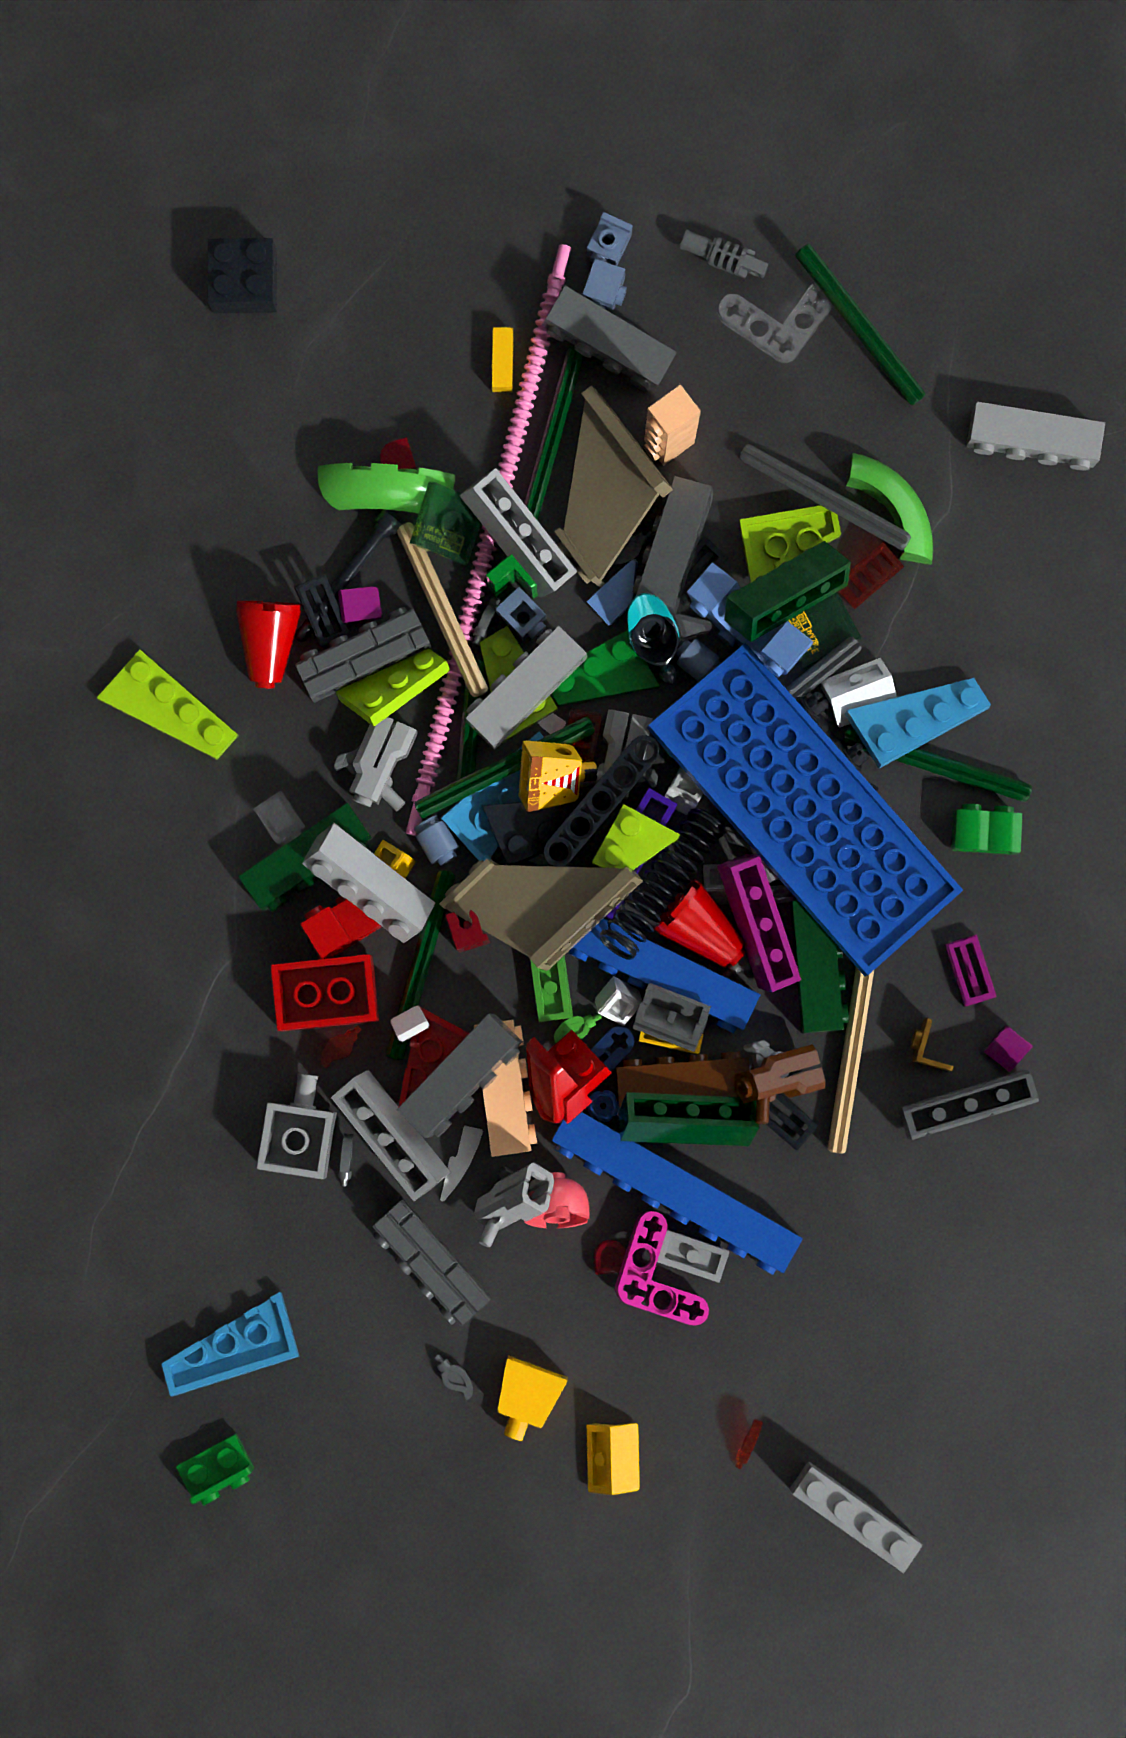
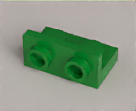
[176,1433,255,1506]

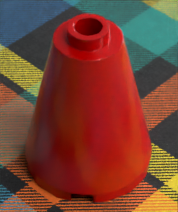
[236,601,301,689]
[653,879,746,967]

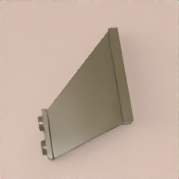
[554,385,673,588]
[440,859,643,971]

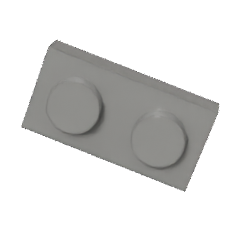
[657,1230,730,1283]

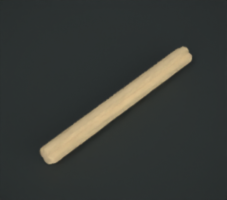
[397,522,488,697]
[828,967,874,1154]

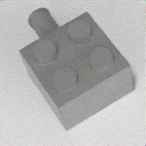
[257,1073,337,1179]

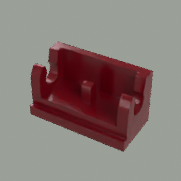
[446,910,490,953]

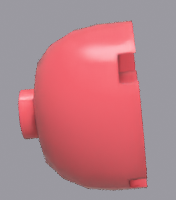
[524,1172,590,1228]

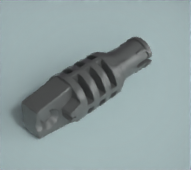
[680,230,768,279]

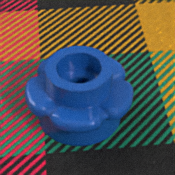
[587,1090,620,1122]

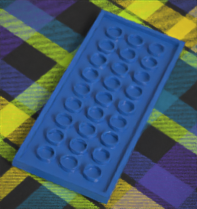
[647,643,963,977]

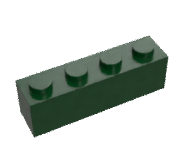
[725,541,851,642]
[238,803,372,912]
[790,901,849,1034]
[618,1092,759,1146]

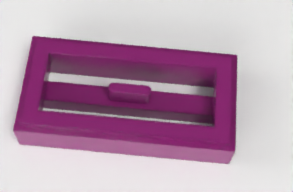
[944,934,997,1007]

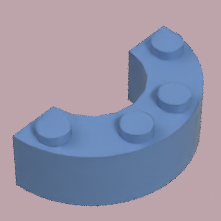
[687,562,813,677]

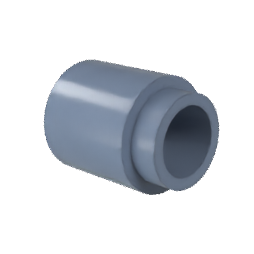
[675,638,721,682]
[414,815,459,866]

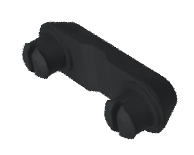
[799,692,869,772]

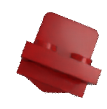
[526,1030,611,1124]

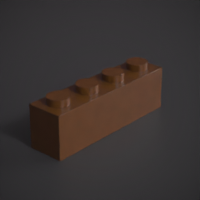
[616,1051,750,1107]

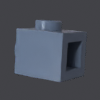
[582,259,627,314]

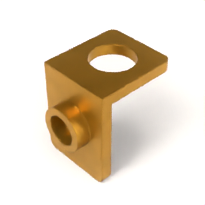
[911,1018,954,1071]

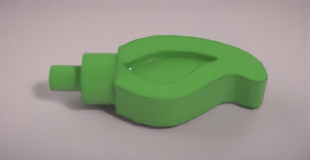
[554,1013,602,1043]

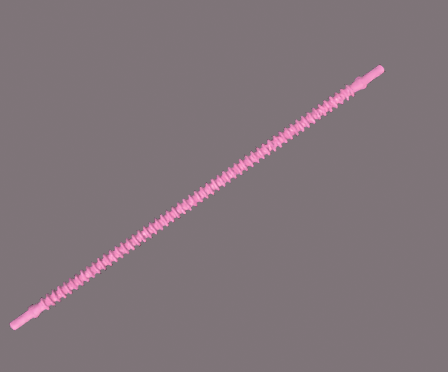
[406,244,571,836]

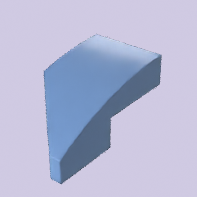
[587,559,638,625]

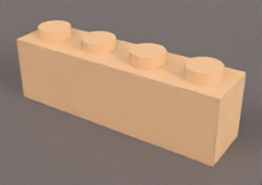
[643,385,701,466]
[474,1020,537,1157]

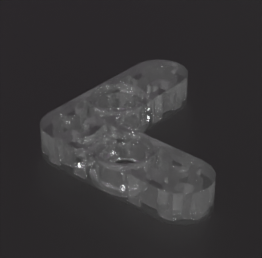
[718,281,833,363]

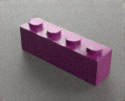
[717,854,801,992]

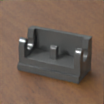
[633,983,711,1052]

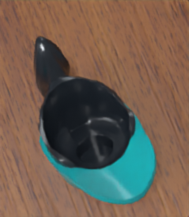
[627,593,679,685]

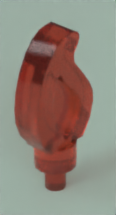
[321,1025,362,1068]
[735,1418,763,1469]

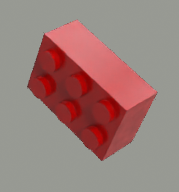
[271,954,379,1032]

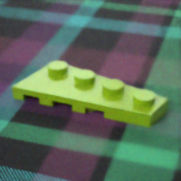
[97,650,239,760]

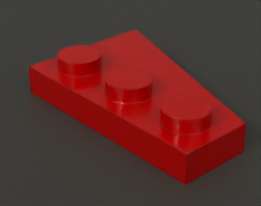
[398,1005,470,1108]

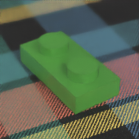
[530,955,573,1022]

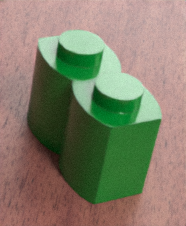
[951,804,1022,855]

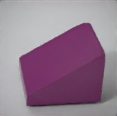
[338,587,382,623]
[984,1026,1033,1072]

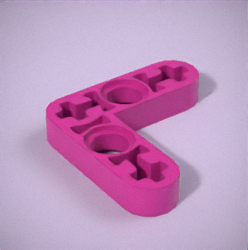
[615,1211,709,1326]

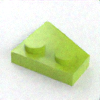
[592,804,680,871]

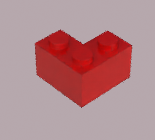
[300,896,382,959]

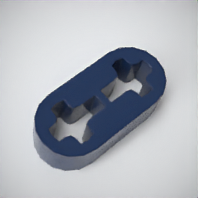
[591,1026,634,1071]

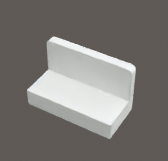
[821,658,897,727]

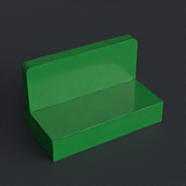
[486,554,538,600]

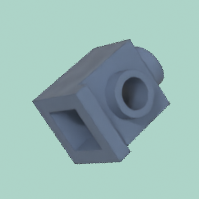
[587,212,633,266]
[495,587,546,641]

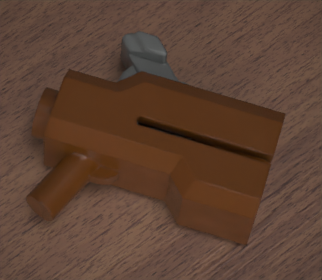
[735,1040,826,1124]

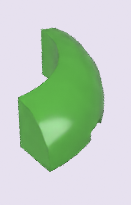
[846,453,933,565]
[318,463,455,516]

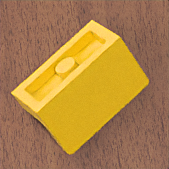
[587,1423,640,1495]

